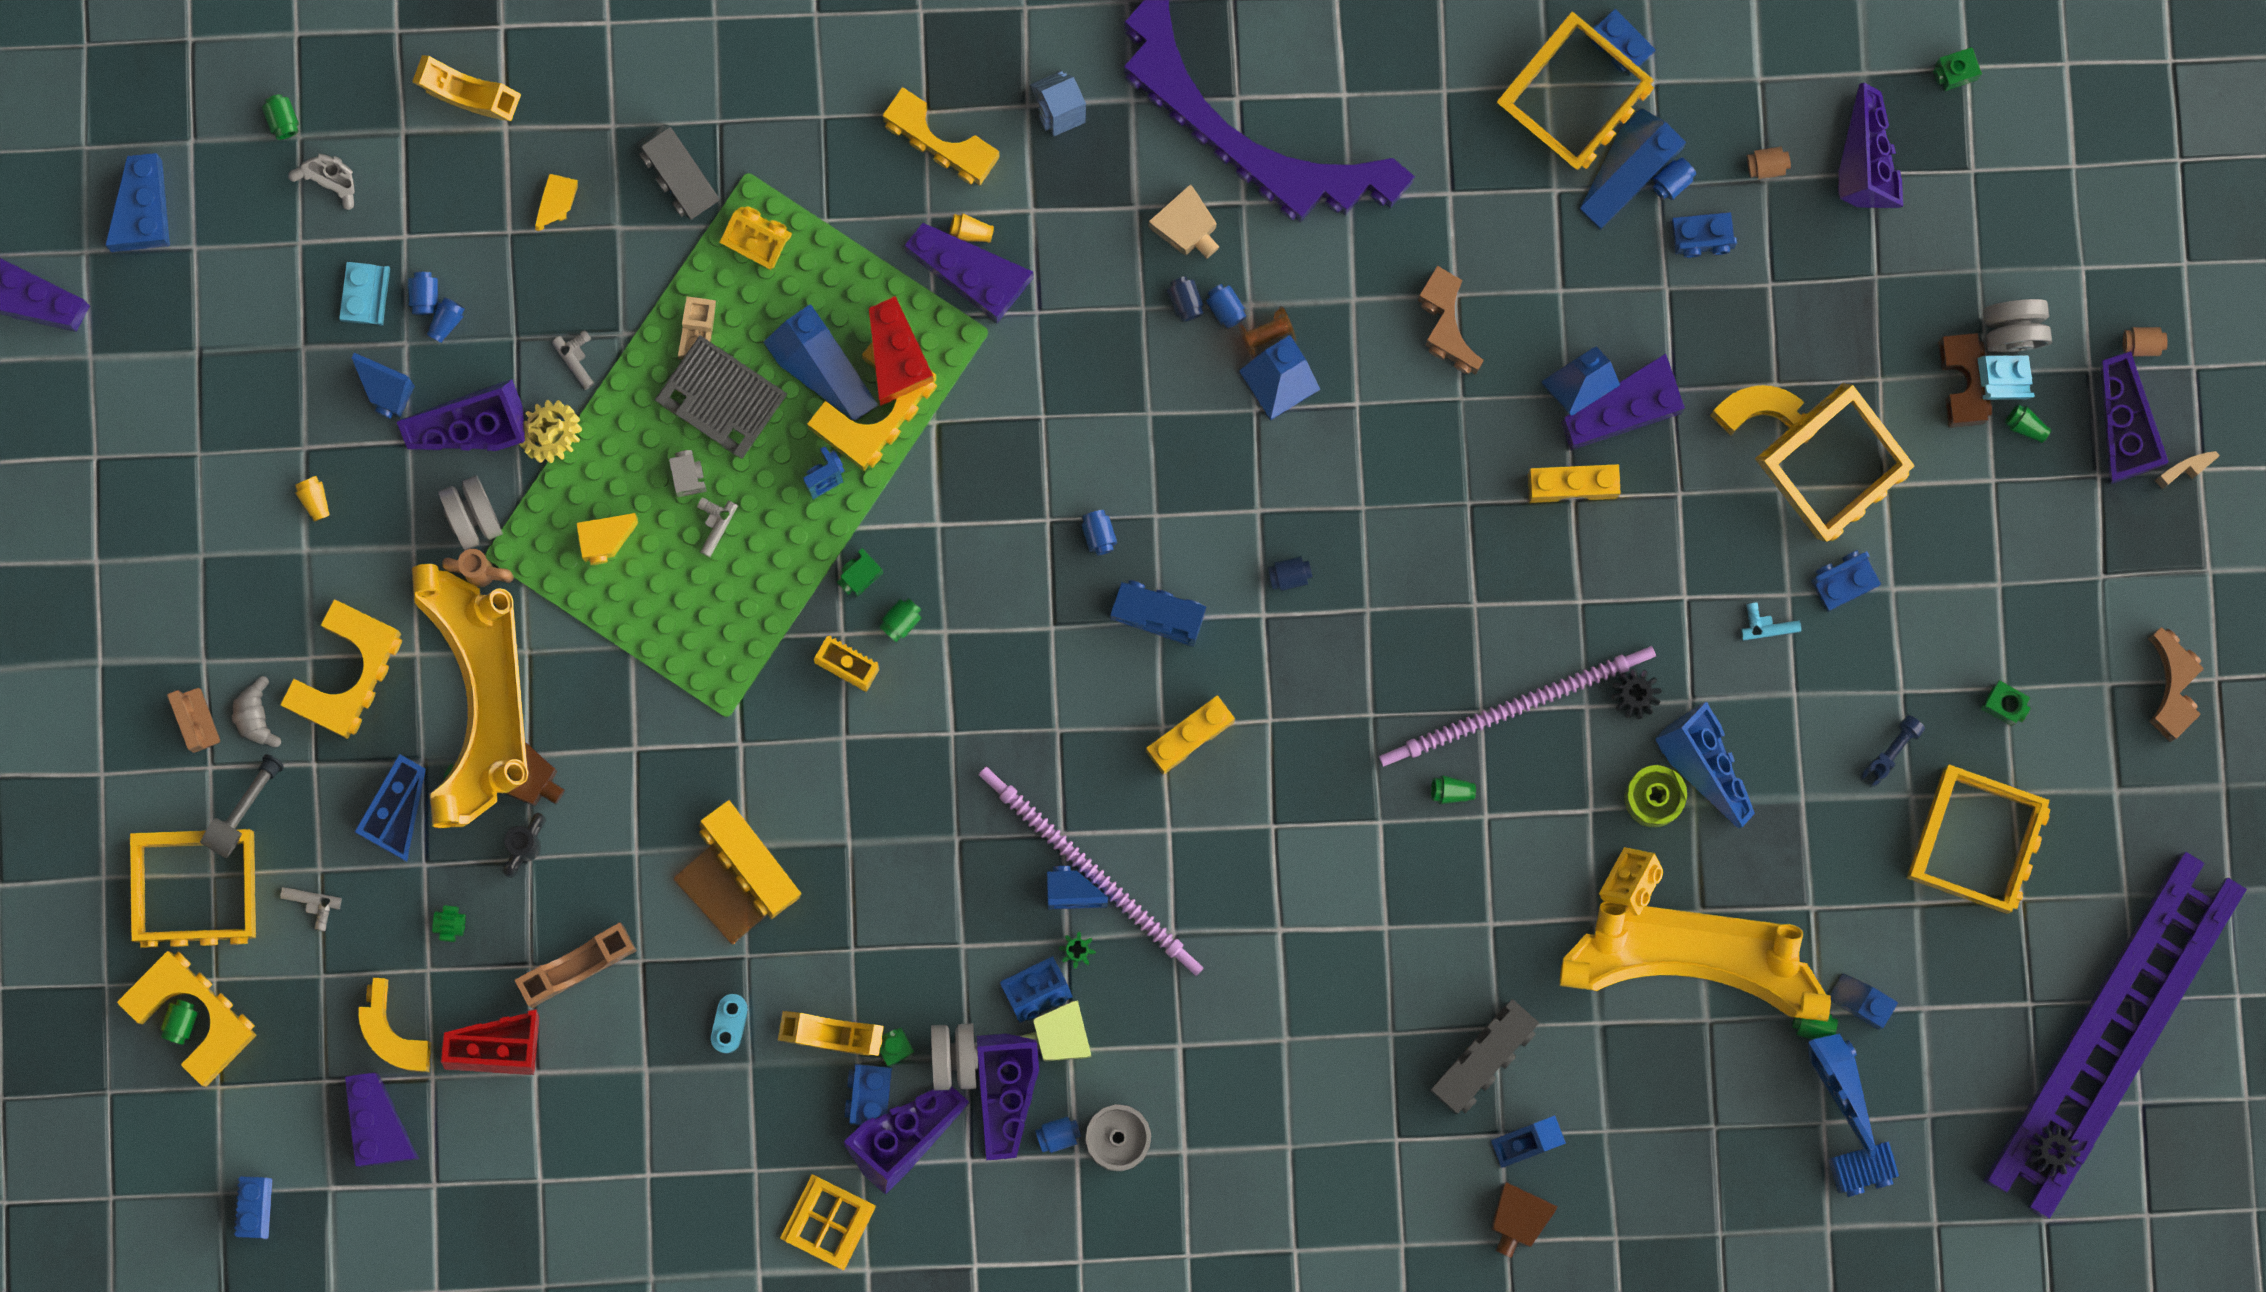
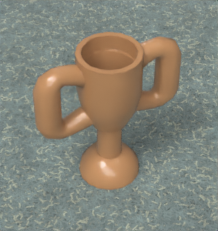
[442,549,514,587]

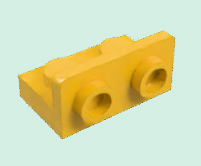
[719,206,792,270]
[1599,847,1663,916]

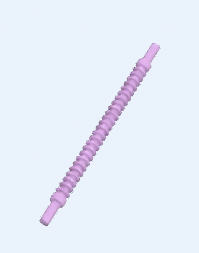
[979,766,1204,976]

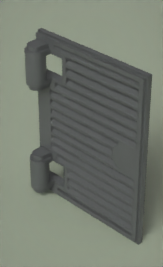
[655,335,787,459]

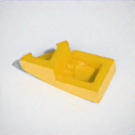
[535,174,578,231]

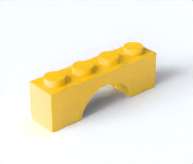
[883,87,1000,185]

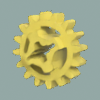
[519,400,582,463]

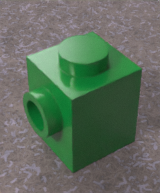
[1933,47,1982,91]

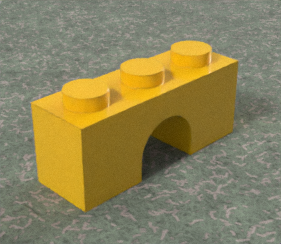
[1528,464,1621,503]
[1146,695,1235,775]

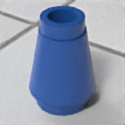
[427,297,465,343]

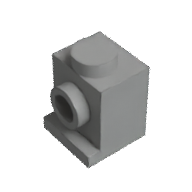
[669,450,707,497]

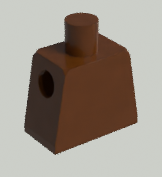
[503,742,565,806]
[1491,1182,1558,1258]

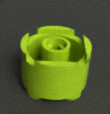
[1624,765,1687,827]

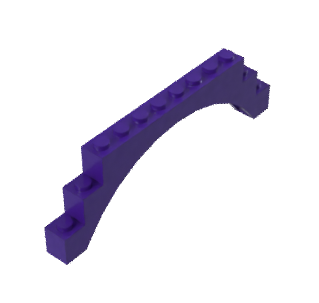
[1124,0,1415,223]

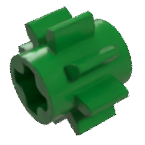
[432,905,466,942]
[1059,932,1096,969]

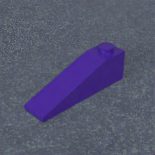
[397,379,525,451]
[977,1033,1039,1161]
[843,1086,969,1194]

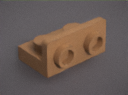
[167,688,221,753]

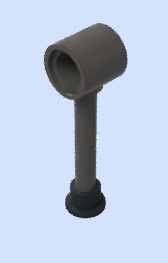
[200,754,284,859]

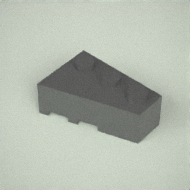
[635,124,720,219]

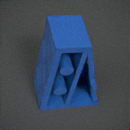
[105,153,170,252]
[1110,580,1207,647]
[354,754,426,862]

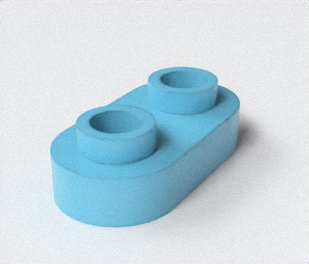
[711,994,748,1054]

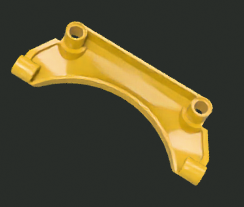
[412,564,528,828]
[1559,901,1831,1022]

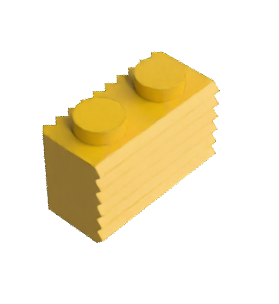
[814,635,880,692]

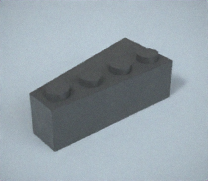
[1429,999,1539,1115]

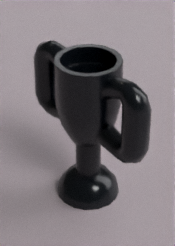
[503,813,546,878]

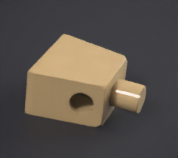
[1149,184,1219,259]

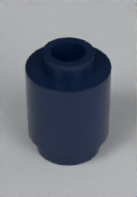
[1167,276,1204,322]
[1268,556,1313,591]

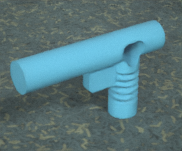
[1741,603,1801,641]

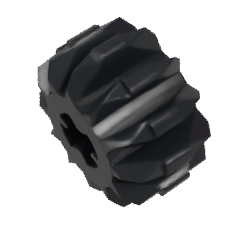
[1611,669,1662,720]
[2028,1125,2080,1176]

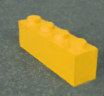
[699,800,802,920]

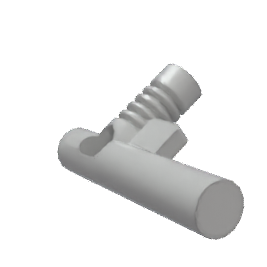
[551,330,594,390]
[697,497,738,558]
[280,887,342,931]

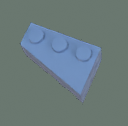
[1030,71,1086,137]

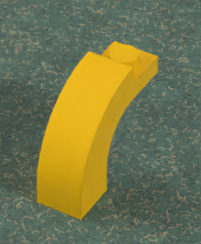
[412,55,521,121]
[1710,385,1817,444]
[359,978,431,1072]
[778,1011,884,1056]

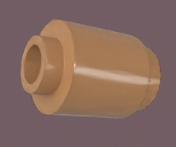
[1747,146,1791,179]
[2123,327,2168,357]

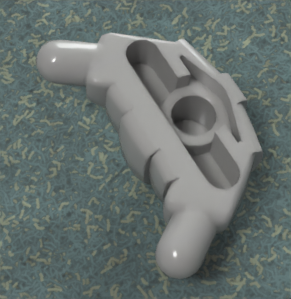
[288,154,355,210]
[232,676,281,748]

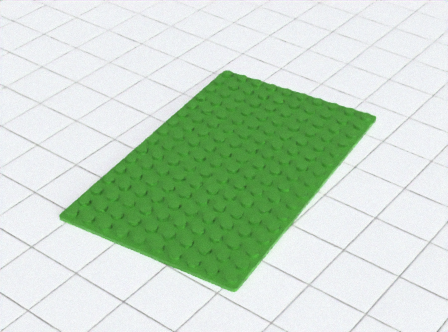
[485,173,988,717]

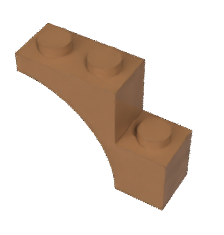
[1418,266,1484,375]
[2148,627,2204,742]

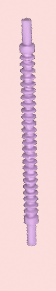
[1379,646,1656,767]

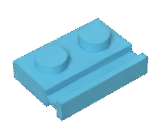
[339,262,390,326]
[1977,356,2034,400]

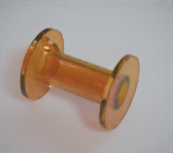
[1238,306,1296,359]

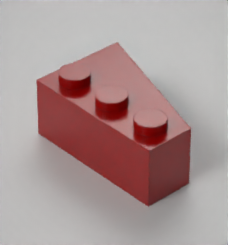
[869,296,934,406]
[441,1009,540,1075]

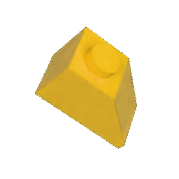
[577,513,638,565]

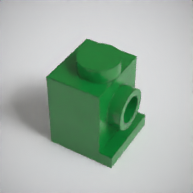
[837,548,883,597]
[879,1027,915,1068]

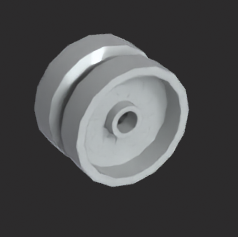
[1983,299,2052,353]
[438,475,503,550]
[931,1023,978,1091]
[1085,1104,1151,1172]

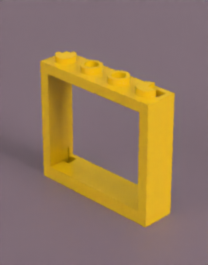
[1497,12,1654,170]
[1755,383,1915,542]
[1906,764,2051,914]
[130,829,256,948]

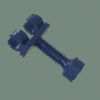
[1861,715,1925,788]

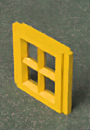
[780,1174,876,1270]

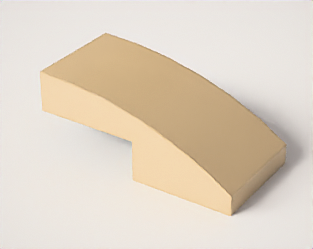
[678,296,716,360]
[2155,451,2220,489]

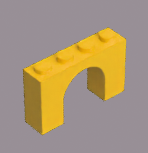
[807,342,937,471]
[280,599,402,739]
[117,951,257,1087]

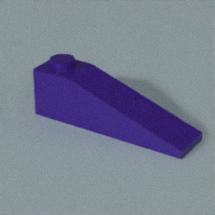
[1838,82,1903,208]

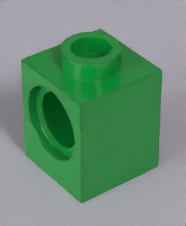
[1981,680,2031,726]

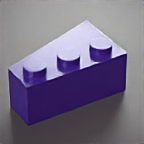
[345,1073,419,1167]

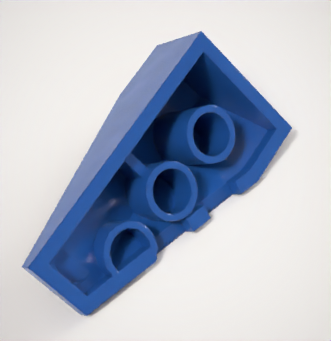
[1580,108,1686,230]
[763,304,878,422]
[1655,702,1755,829]
[1808,1034,1876,1159]

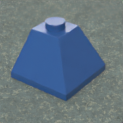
[1239,335,1320,421]
[1541,346,1620,416]
[352,353,415,419]
[1047,866,1108,910]

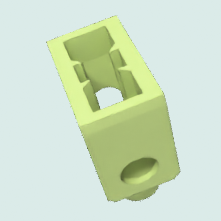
[1021,1000,1091,1061]

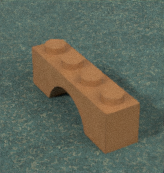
[515,923,637,1008]

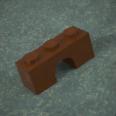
[1938,333,1992,428]

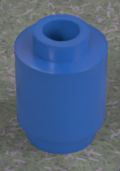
[1653,157,1696,200]
[408,272,438,315]
[1206,284,1247,329]
[1081,510,1118,556]
[1035,1116,1081,1153]

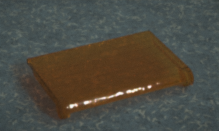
[674,844,767,945]

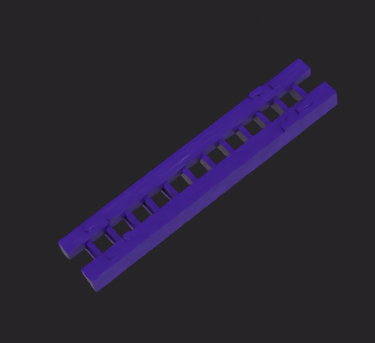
[1983,852,2247,1219]

